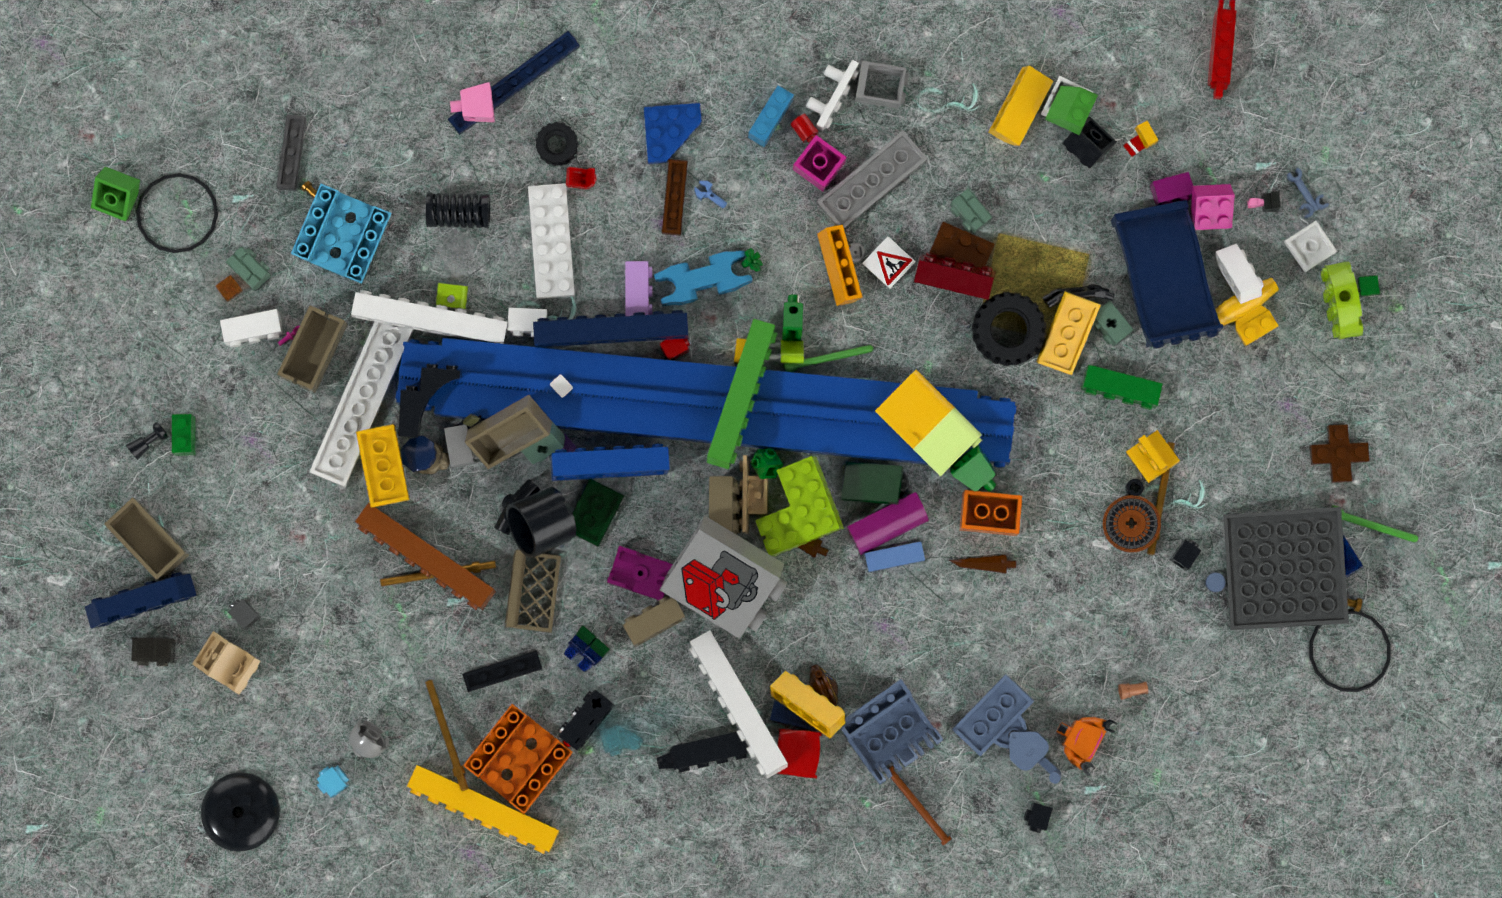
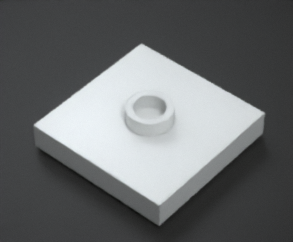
[1284,221,1338,273]

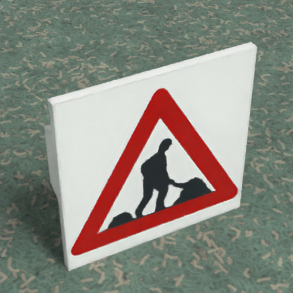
[862,237,916,289]

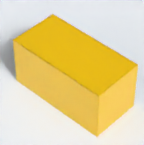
[1135,121,1159,149]
[734,338,746,364]

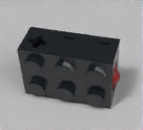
[558,690,615,751]

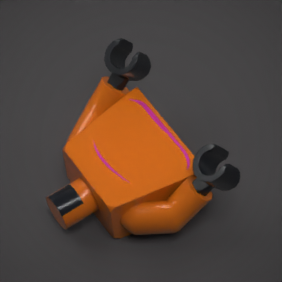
[1056,717,1117,776]

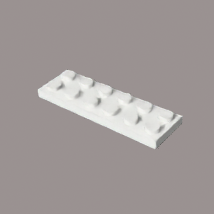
[528,183,575,299]

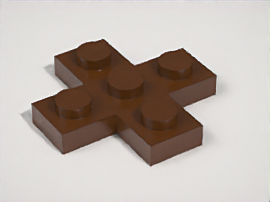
[1310,424,1370,483]

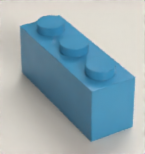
[748,85,794,147]

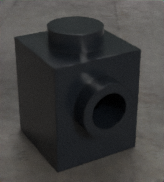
[1024,802,1053,833]

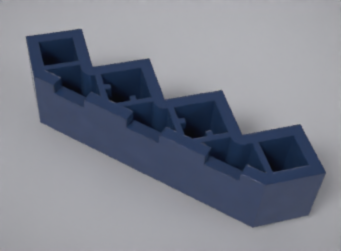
[85,572,197,629]

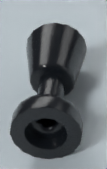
[126,422,169,460]

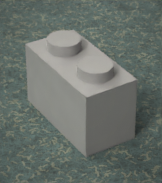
[444,425,478,468]

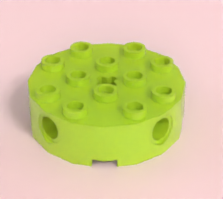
[1320,261,1363,340]

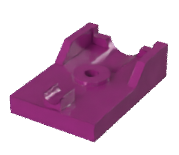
[607,546,673,600]

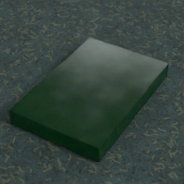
[841,462,904,505]
[573,479,624,547]

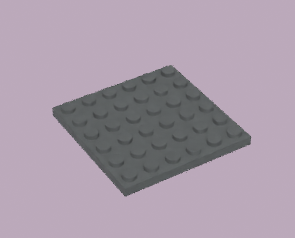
[1223,507,1349,630]

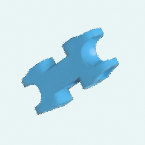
[654,251,753,306]

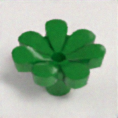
[741,248,763,272]

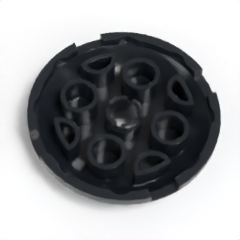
[201,773,280,851]

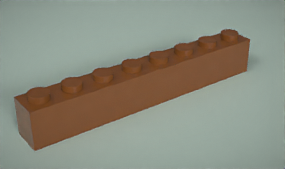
[355,503,496,611]

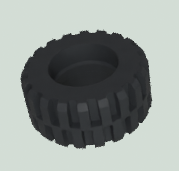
[972,292,1046,366]

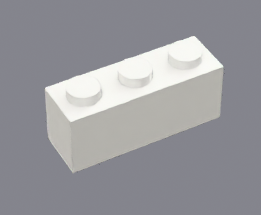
[1216,243,1263,304]
[220,309,284,347]

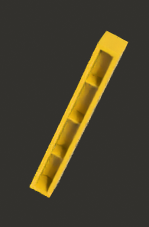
[407,765,560,854]

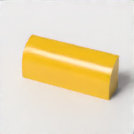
[988,65,1053,146]

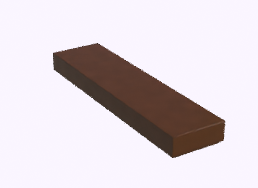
[662,159,688,236]

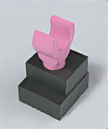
[1247,191,1281,212]

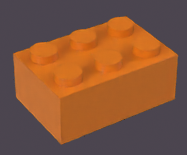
[959,490,1022,536]

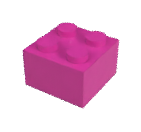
[793,135,847,192]
[1190,184,1235,230]

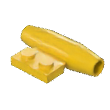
[1215,277,1279,346]

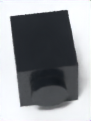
[1170,539,1202,571]

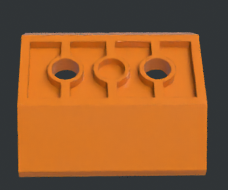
[463,704,573,814]

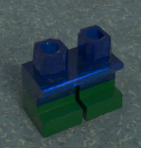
[564,625,611,672]

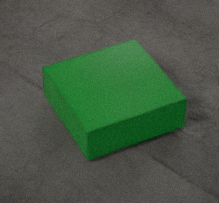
[1357,275,1380,297]

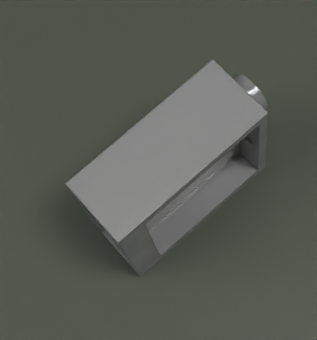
[855,61,909,109]

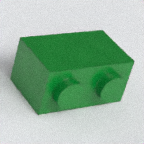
[172,414,196,456]

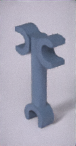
[1286,168,1329,219]

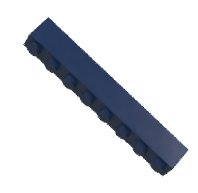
[533,310,689,347]

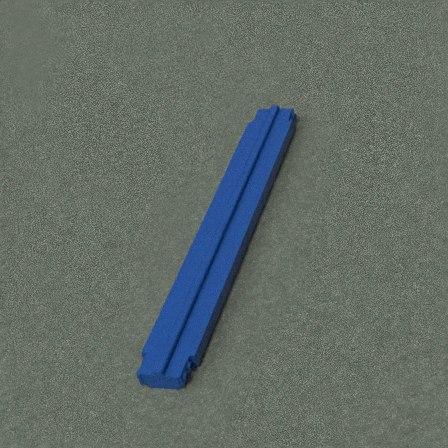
[395,338,1016,468]

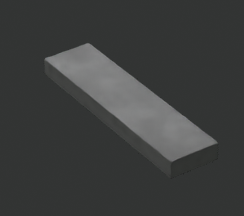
[276,114,307,191]

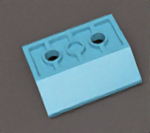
[291,184,392,284]

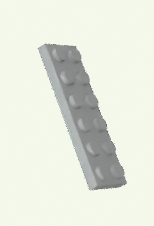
[817,131,928,229]

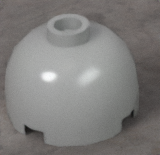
[349,720,389,758]

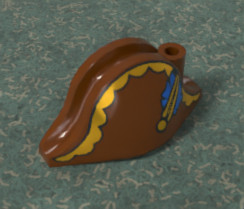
[809,664,838,706]

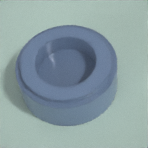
[1205,573,1226,592]

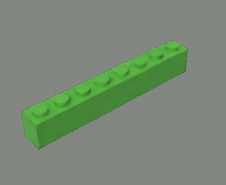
[707,318,778,469]

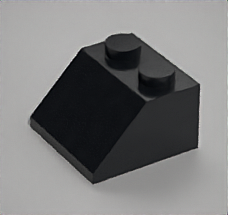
[1062,116,1117,169]

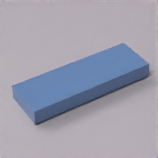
[864,542,925,572]

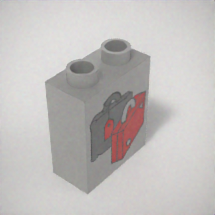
[660,516,787,639]

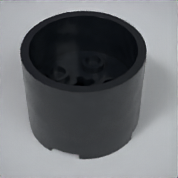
[506,487,576,558]

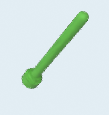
[783,345,874,372]
[1331,505,1418,542]

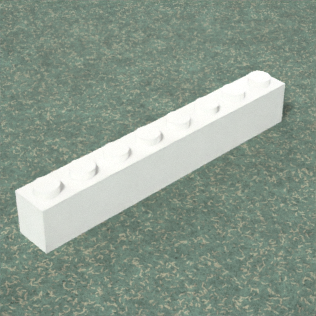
[351,290,508,344]
[689,630,788,778]

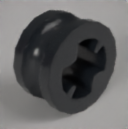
[1125,479,1144,496]

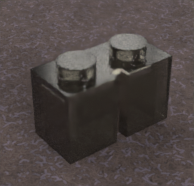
[131,638,175,667]

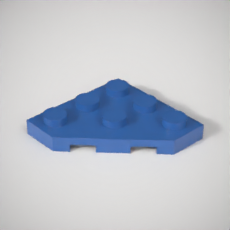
[644,103,702,164]

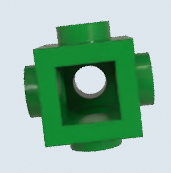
[750,448,783,479]

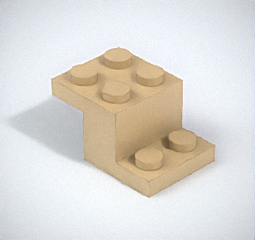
[193,631,260,695]

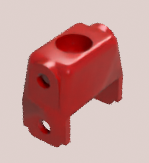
[776,728,822,779]

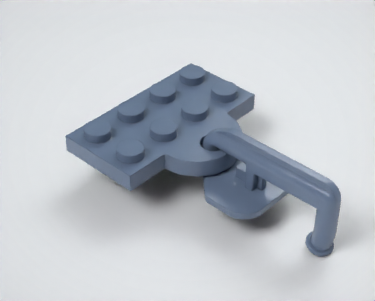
[952,674,1061,784]

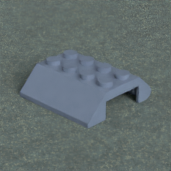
[840,679,943,785]

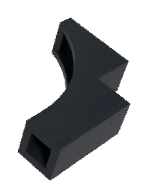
[398,364,462,438]

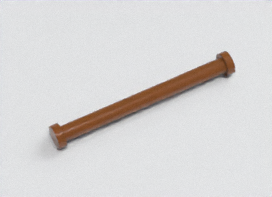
[884,765,952,846]

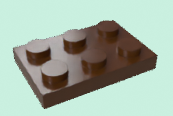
[930,222,995,268]

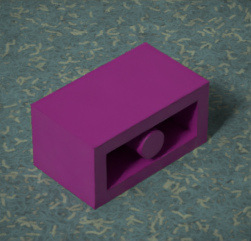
[1150,172,1193,206]

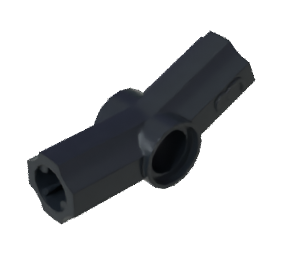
[494,479,540,535]

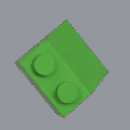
[1045,86,1098,135]
[91,166,140,221]

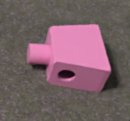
[450,82,495,122]

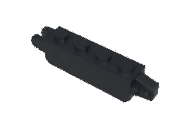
[657,732,749,773]

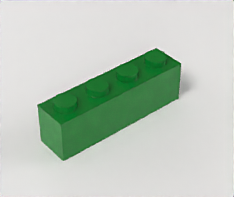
[1081,365,1163,410]

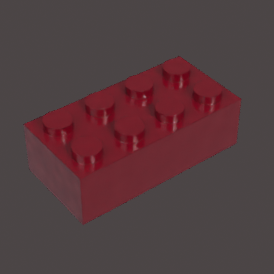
[914,252,996,300]

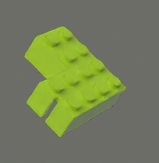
[755,456,844,556]

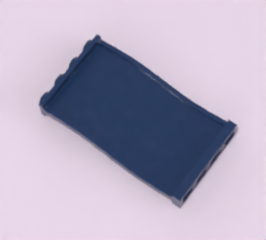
[1111,200,1224,349]

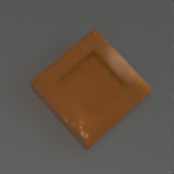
[216,275,243,302]

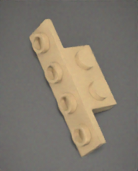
[739,455,768,534]

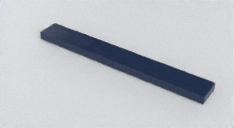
[448,30,580,135]

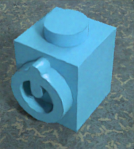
[317,765,349,798]

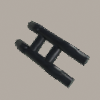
[1042,284,1114,308]

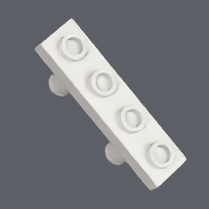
[806,60,860,132]

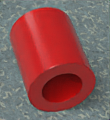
[790,113,819,144]

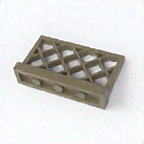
[504,550,561,633]

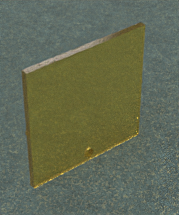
[982,233,1089,339]

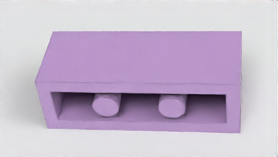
[625,261,653,316]

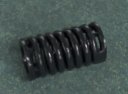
[425,193,490,228]

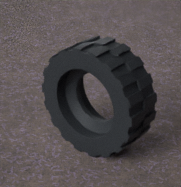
[536,122,578,166]

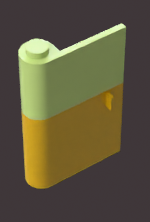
[875,369,982,476]

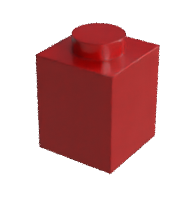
[659,339,690,361]

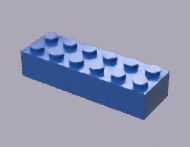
[550,444,670,481]

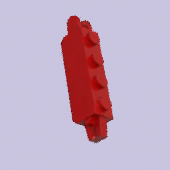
[1208,0,1237,100]

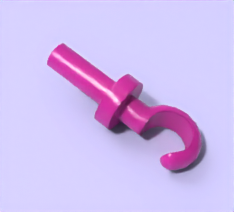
[277,325,300,346]

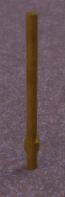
[1147,442,1175,555]
[380,560,496,586]
[425,680,469,791]

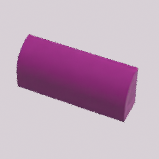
[847,492,929,556]

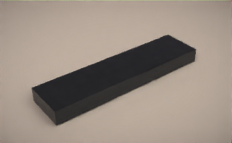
[462,650,542,693]

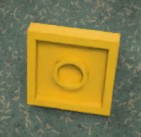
[1126,430,1180,484]

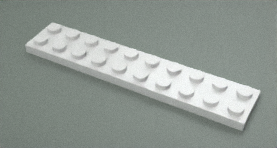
[310,322,414,487]

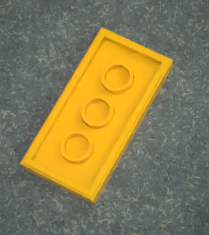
[1036,291,1101,375]
[356,424,410,508]

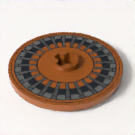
[1103,495,1161,553]

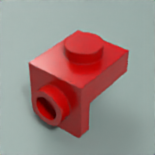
[566,167,597,190]

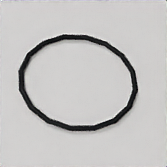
[136,173,218,253]
[1309,610,1391,692]

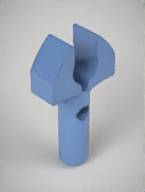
[694,181,727,208]

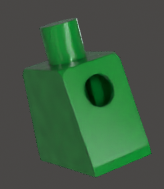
[782,294,803,341]
[950,445,996,492]

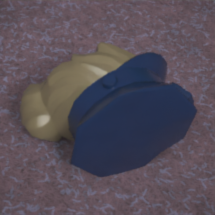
[401,435,450,474]

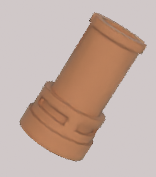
[1118,682,1148,700]

